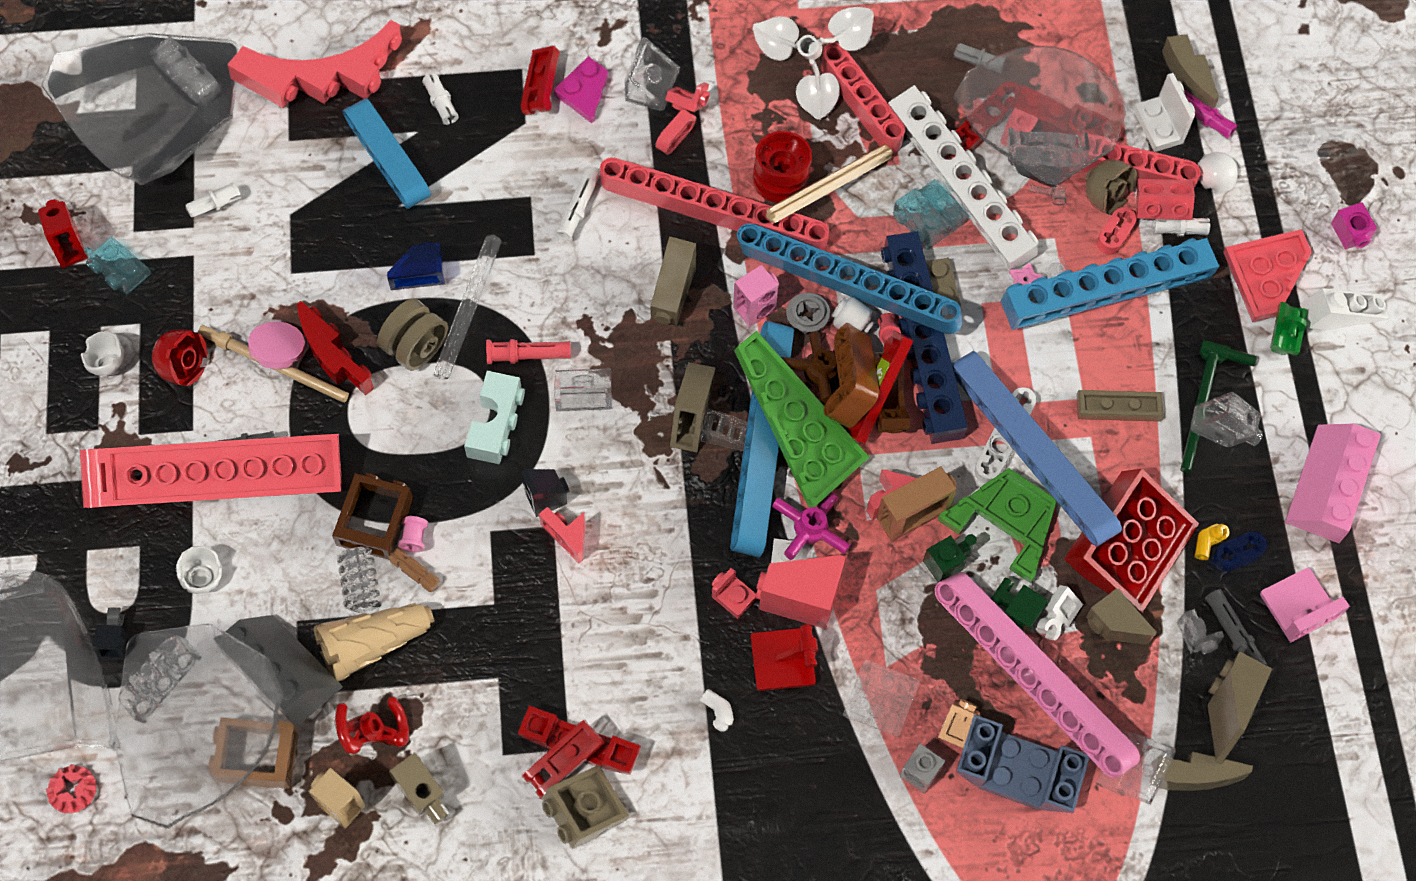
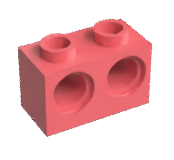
[1136,179,1195,220]

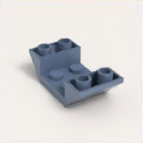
[956,715,1090,813]

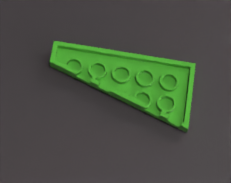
[734,331,870,508]

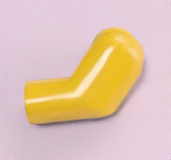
[1195,524,1229,560]

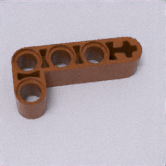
[824,323,879,428]

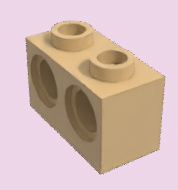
[309,768,366,829]

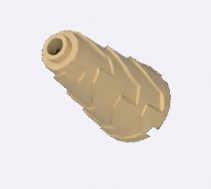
[314,603,434,681]

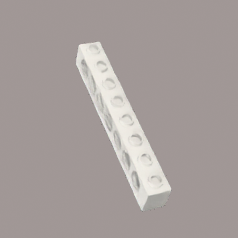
[888,85,1039,271]

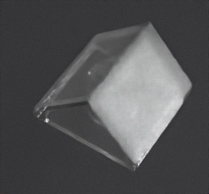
[624,37,680,111]
[554,368,612,411]

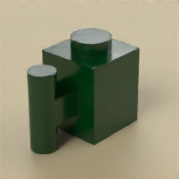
[923,534,977,582]
[990,577,1049,635]

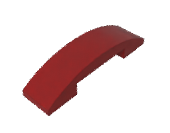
[518,706,641,775]

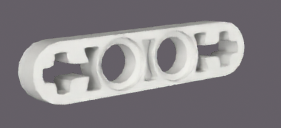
[974,387,1036,484]

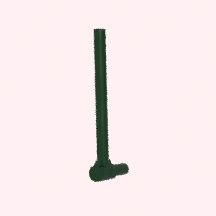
[1180,339,1257,473]

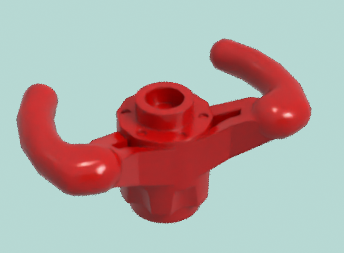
[335,696,409,754]

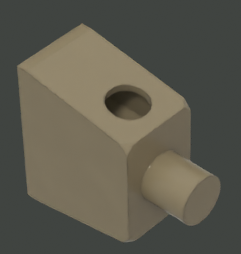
[390,752,450,825]

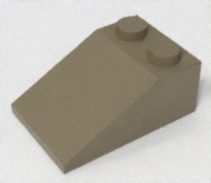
[1208,651,1272,764]

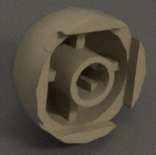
[1085,159,1137,215]

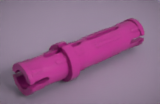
[1184,90,1238,139]

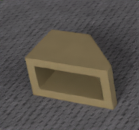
[1086,588,1157,645]

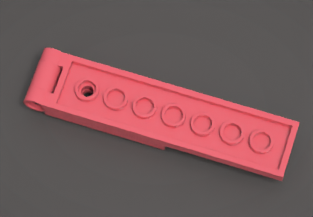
[79,434,342,508]

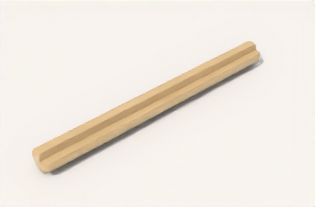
[766,144,893,223]

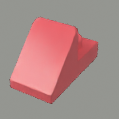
[866,469,917,520]
[539,507,586,564]

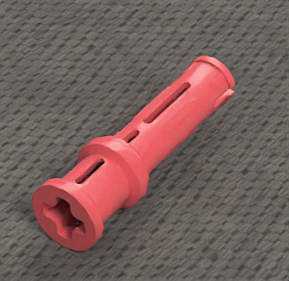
[486,339,571,364]

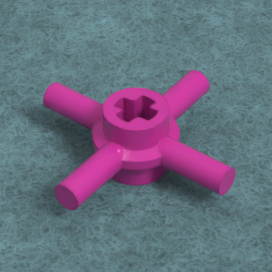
[772,492,850,560]

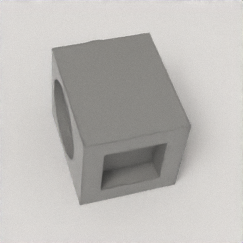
[899,744,945,794]

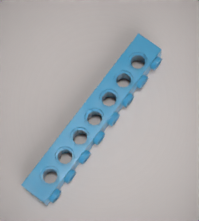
[1000,238,1219,330]

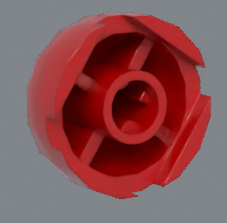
[152,329,208,386]

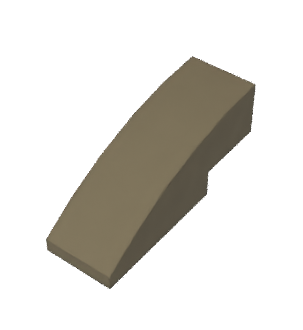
[1162,34,1219,108]
[1151,752,1253,791]

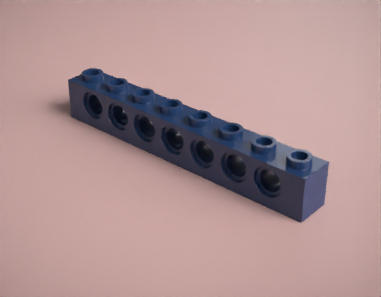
[881,231,968,444]

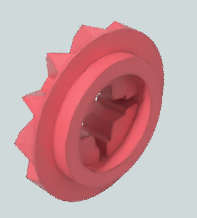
[45,764,96,813]

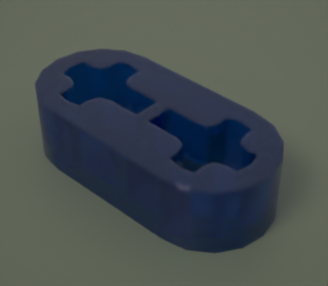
[1213,531,1267,572]

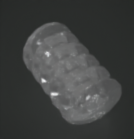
[337,547,382,613]

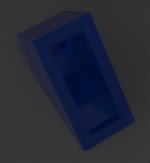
[387,242,445,290]

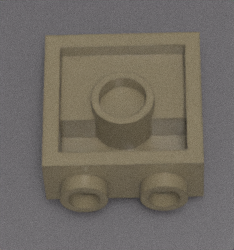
[542,765,629,849]

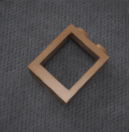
[877,466,957,542]
[209,717,299,789]

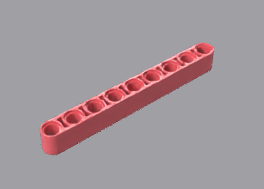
[600,157,829,251]

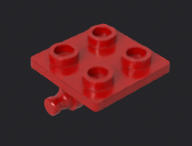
[750,624,818,691]

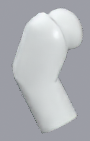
[701,689,734,732]

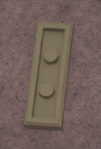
[1076,390,1163,422]

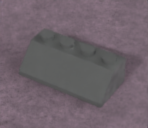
[216,615,342,727]

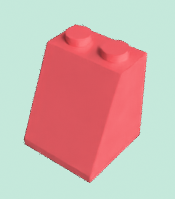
[756,555,846,629]

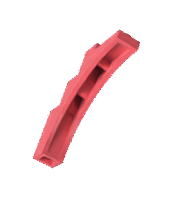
[227,20,402,108]

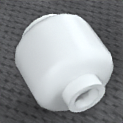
[831,297,874,334]

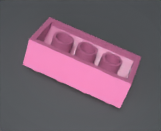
[1284,423,1381,544]

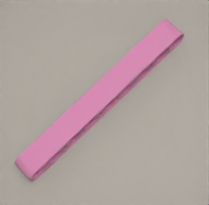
[935,572,1140,778]

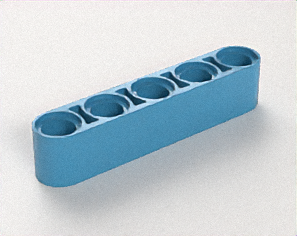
[342,98,431,209]

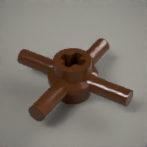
[781,331,838,404]

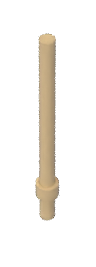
[198,325,349,403]

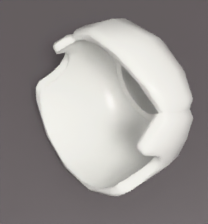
[1197,152,1238,194]
[81,331,125,376]
[176,546,222,594]

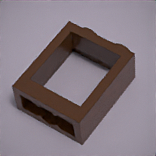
[332,473,413,560]

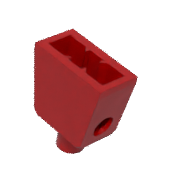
[38,199,88,268]

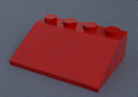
[1064,468,1199,613]

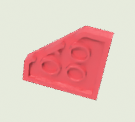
[1223,229,1312,322]

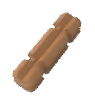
[389,548,440,592]

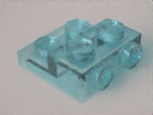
[893,179,970,250]

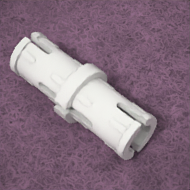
[422,73,459,125]
[1152,218,1210,237]

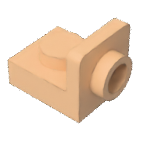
[938,699,981,748]

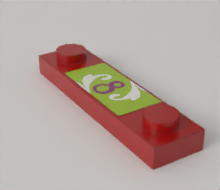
[847,331,913,444]

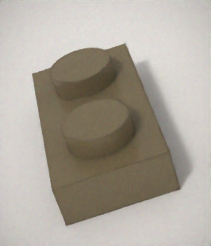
[926,258,961,308]

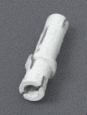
[555,166,600,241]

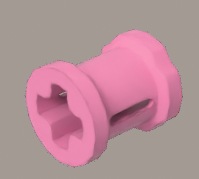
[398,516,428,553]

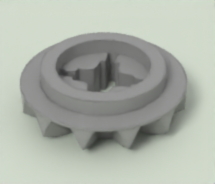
[786,293,830,335]

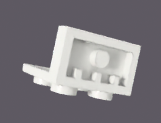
[1133,73,1195,152]

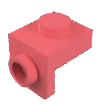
[665,82,710,112]

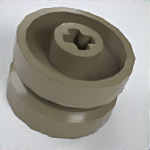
[377,298,448,371]

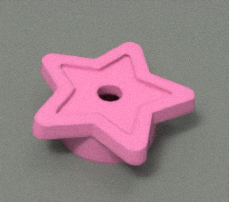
[1009,263,1044,285]

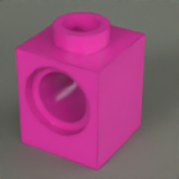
[1331,202,1377,250]

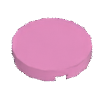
[248,321,305,369]

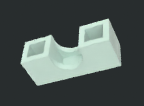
[464,371,525,464]

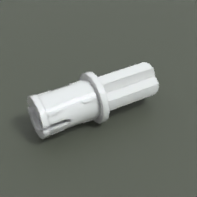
[186,182,241,217]

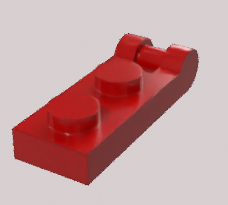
[521,45,560,115]
[522,720,605,800]

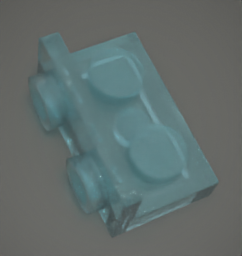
[84,236,151,295]

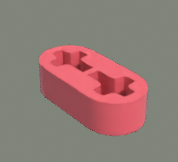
[656,109,696,155]
[1097,207,1137,254]

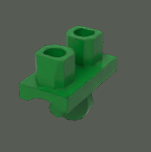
[1270,302,1308,356]

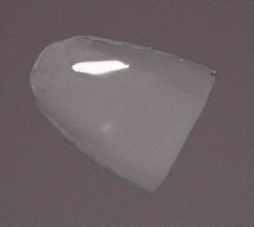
[0,569,120,762]

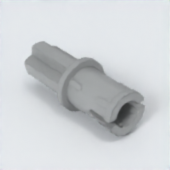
[954,43,1007,75]

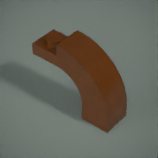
[873,352,910,434]

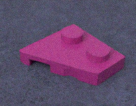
[553,56,608,123]

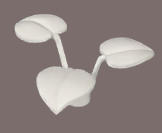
[753,7,874,120]

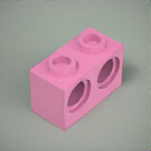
[733,265,779,327]

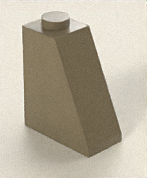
[650,237,696,325]
[670,362,716,453]

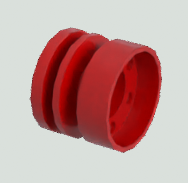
[753,131,812,203]

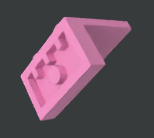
[1260,568,1350,643]

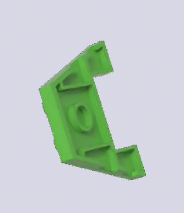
[938,468,1056,584]

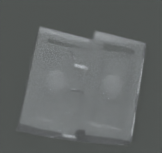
[843,659,920,738]
[1096,730,1176,805]

